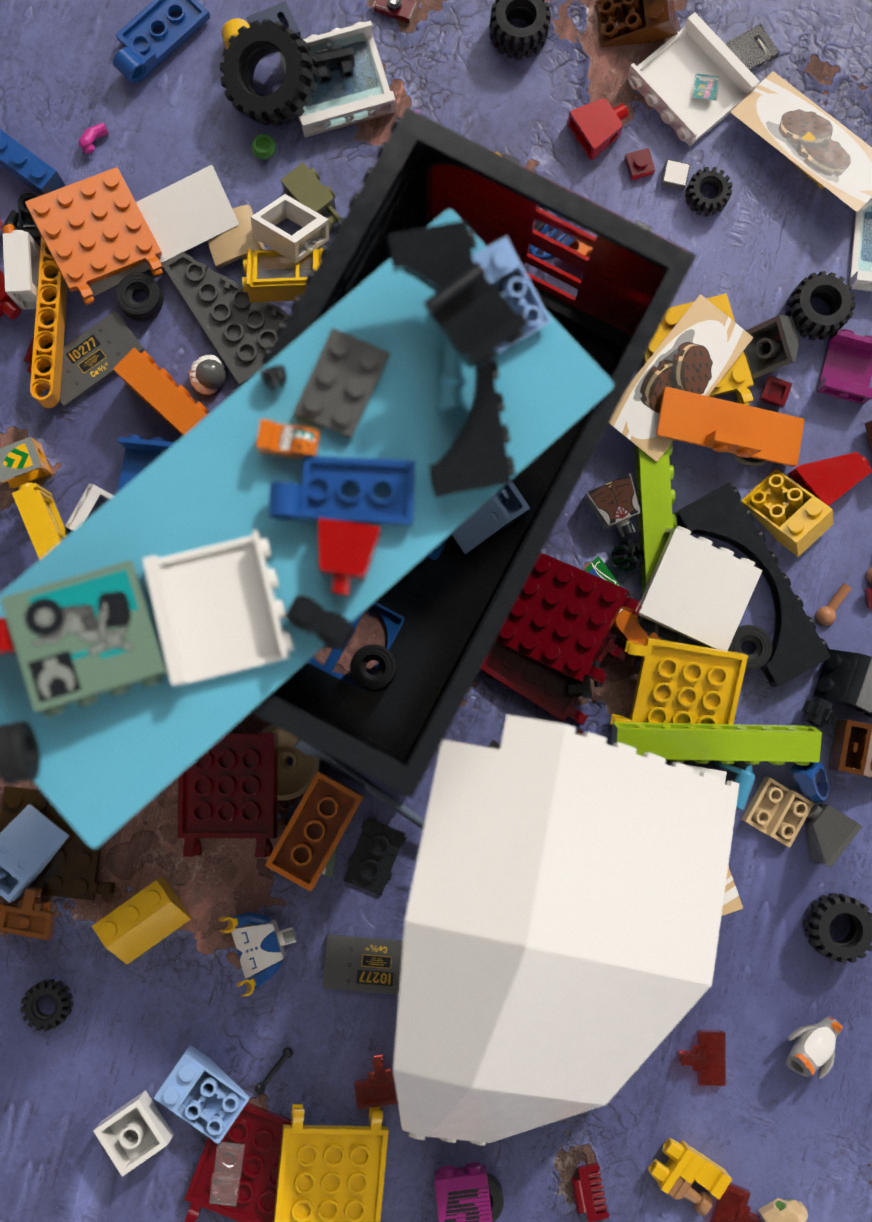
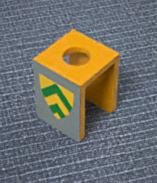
[0,436,52,489]

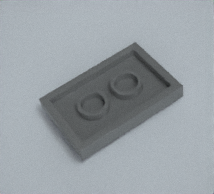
[294,328,390,440]

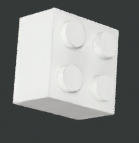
[93,1090,174,1177]

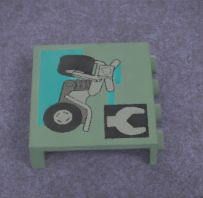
[0,560,168,717]

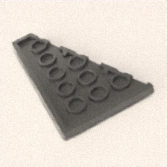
[162,252,290,387]

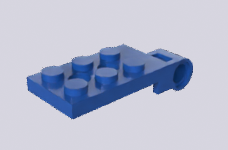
[113,0,211,84]
[268,456,416,526]

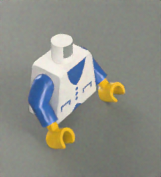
[218,911,297,997]

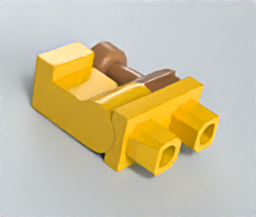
[648,1138,733,1216]

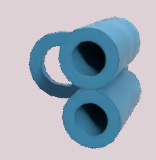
[713,760,755,811]

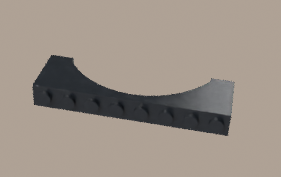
[388,220,515,497]
[674,482,831,687]

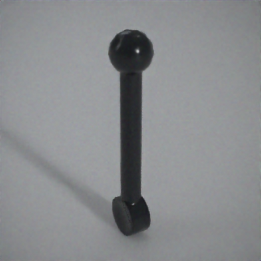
[255,1047,293,1094]

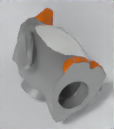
[786,1016,843,1079]

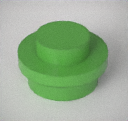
[252,134,276,160]

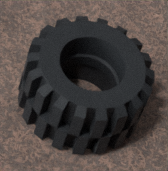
[489,0,551,59]
[785,271,856,341]
[803,893,872,963]

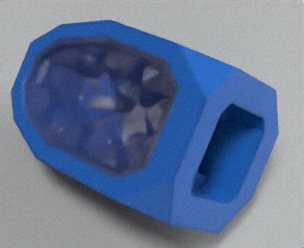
[791,761,829,803]

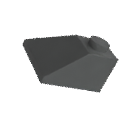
[744,315,800,380]
[805,803,862,868]

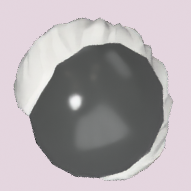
[189,355,226,395]

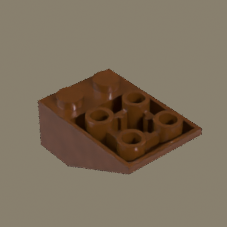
[596,0,678,47]
[828,720,872,779]

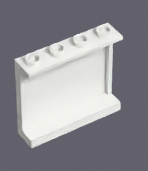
[627,12,759,146]
[639,526,762,651]
[143,531,294,686]

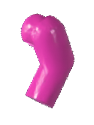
[78,122,109,154]

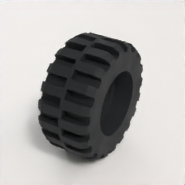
[220,19,318,126]

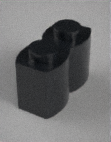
[285,595,355,650]

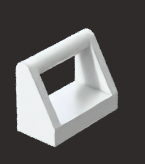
[65,483,114,531]

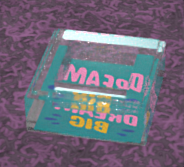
[692,73,719,101]

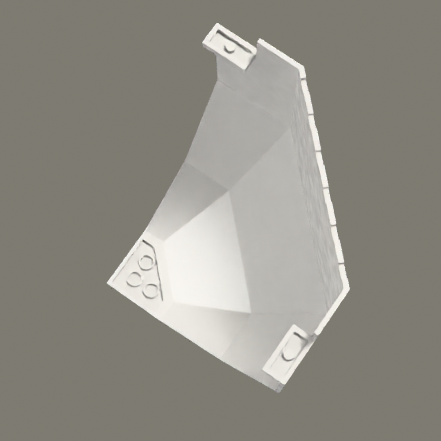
[393,715,739,1146]

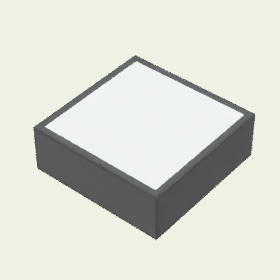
[661,159,691,190]

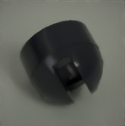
[260,365,287,391]

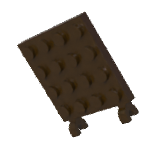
[0,786,116,900]

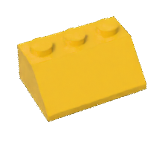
[91,876,192,965]

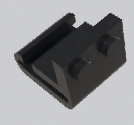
[423,262,529,368]
[814,649,872,717]

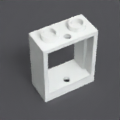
[251,194,329,263]
[3,230,41,310]

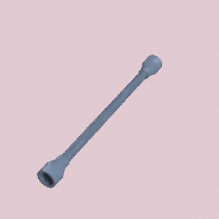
[294,739,425,830]

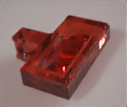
[678,1030,726,1086]
[354,1055,398,1110]
[710,1183,763,1222]

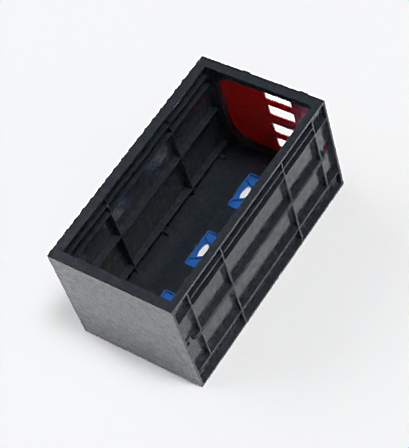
[250,108,697,799]

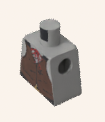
[584,474,640,538]

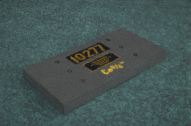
[43,311,145,408]
[322,934,403,994]

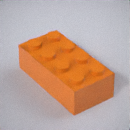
[113,347,210,437]
[265,771,364,892]

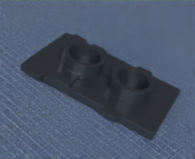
[344,818,407,896]

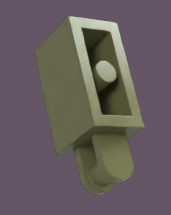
[281,162,341,232]

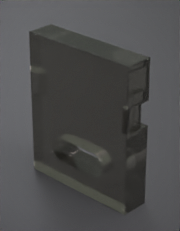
[725,23,779,72]

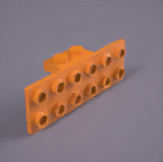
[656,387,804,467]

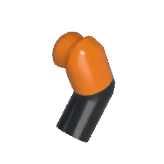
[2,210,18,234]

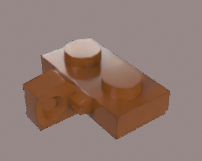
[0,887,56,940]

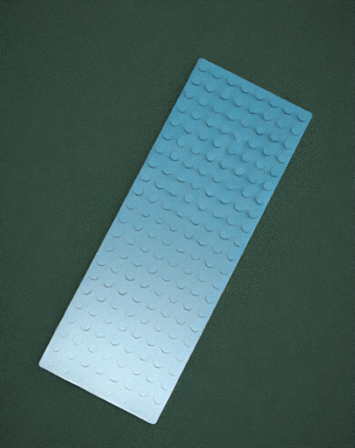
[0,209,614,848]

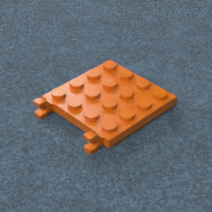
[25,167,163,306]

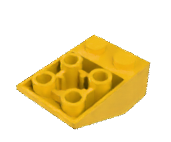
[741,469,834,557]

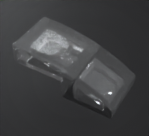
[210,1142,245,1206]

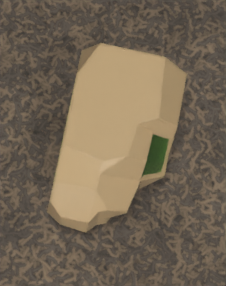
[758,1198,808,1222]

